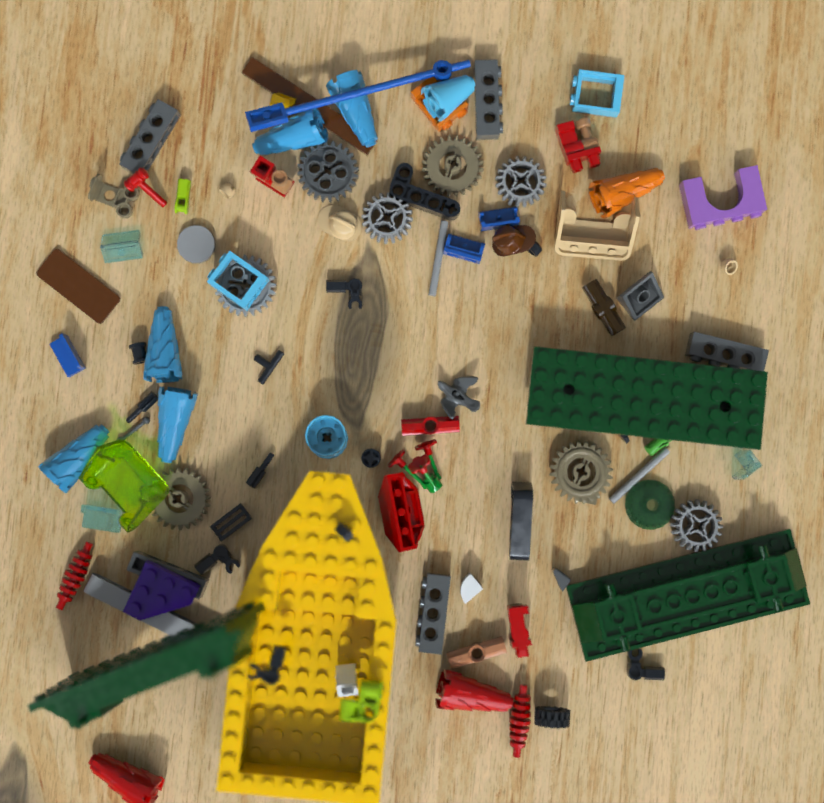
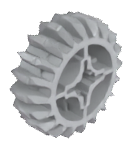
[495,156,546,208]
[361,192,413,244]
[670,499,723,552]

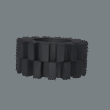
[534,706,570,729]

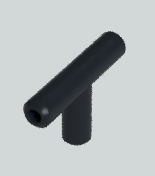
[254,350,284,385]

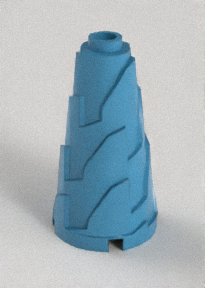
[326,70,378,148]
[252,108,328,155]
[143,306,183,383]
[157,386,198,463]
[38,424,109,493]

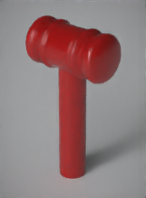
[124,167,167,208]

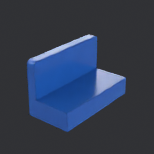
[49,333,86,378]

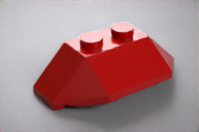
[378,472,425,552]

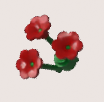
[388,439,442,493]

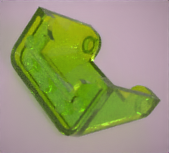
[79,439,170,533]

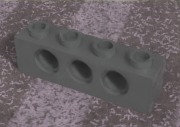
[474,60,503,140]
[119,99,181,174]
[685,332,769,371]
[127,551,210,599]
[415,572,451,655]

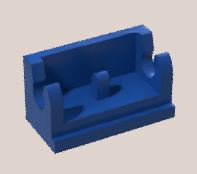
[478,207,520,231]
[443,234,485,264]

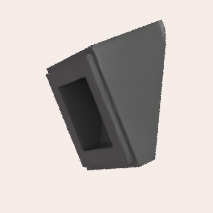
[552,567,571,592]

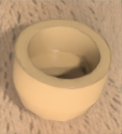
[218,183,235,200]
[721,259,738,275]

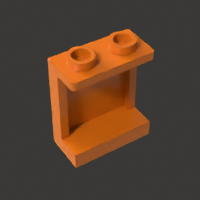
[411,72,469,132]

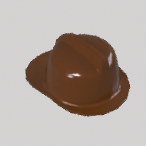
[492,225,536,257]

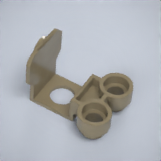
[88,174,140,219]

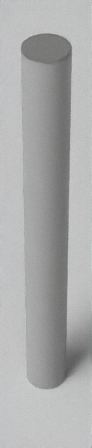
[428,221,448,296]
[609,447,670,504]

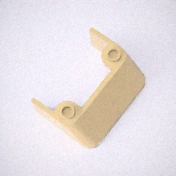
[555,191,640,261]

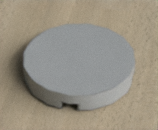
[177,225,215,264]

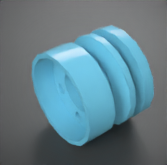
[305,415,348,459]

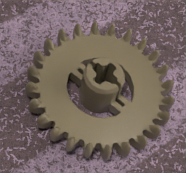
[422,135,484,197]
[549,440,613,504]
[147,467,211,530]

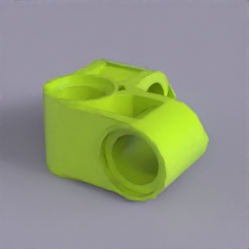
[339,680,383,723]

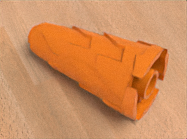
[589,168,665,218]

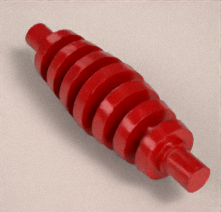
[56,541,93,610]
[509,684,531,758]

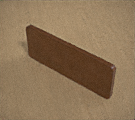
[36,249,121,324]

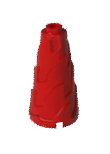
[435,669,513,712]
[88,753,165,803]

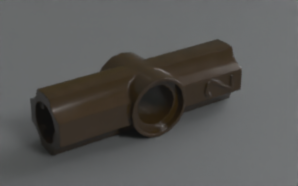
[582,279,626,337]

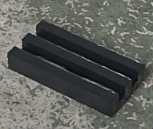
[210,503,252,542]

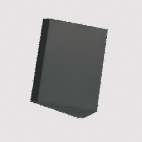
[616,271,664,321]

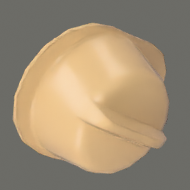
[318,205,362,241]

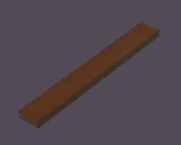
[242,57,378,156]

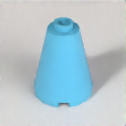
[421,75,475,122]

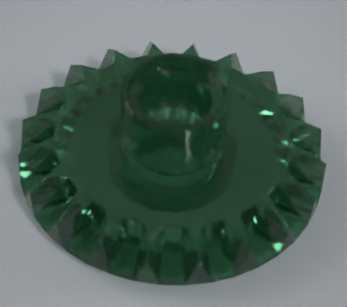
[625,480,676,530]

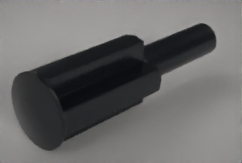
[126,391,158,423]
[246,453,274,489]

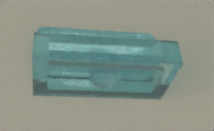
[100,230,143,263]
[732,450,762,480]
[80,504,124,533]

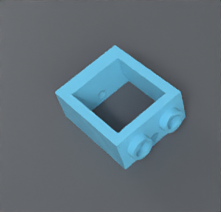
[570,69,624,118]
[207,250,269,311]

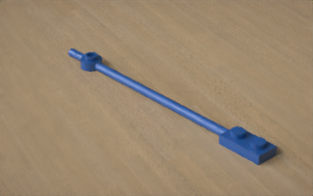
[245,59,471,132]

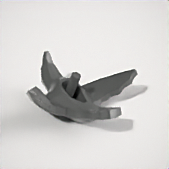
[437,376,480,419]

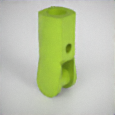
[175,179,191,214]

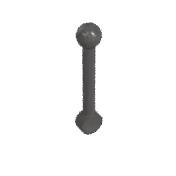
[117,417,150,444]

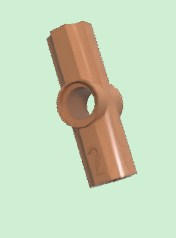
[446,636,507,669]

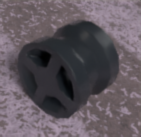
[361,449,381,468]

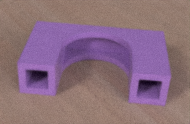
[679,165,767,230]

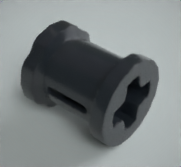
[129,342,146,365]

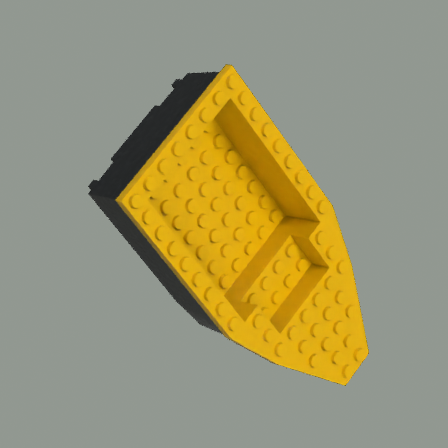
[216,471,397,803]

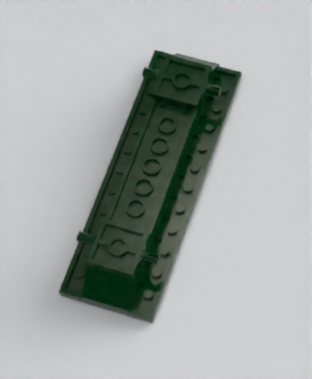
[525,346,768,450]
[566,529,810,662]
[27,601,265,730]

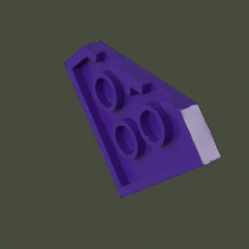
[123,560,201,621]

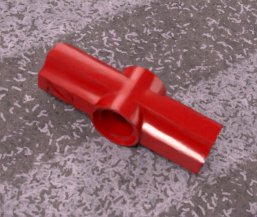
[401,416,460,436]

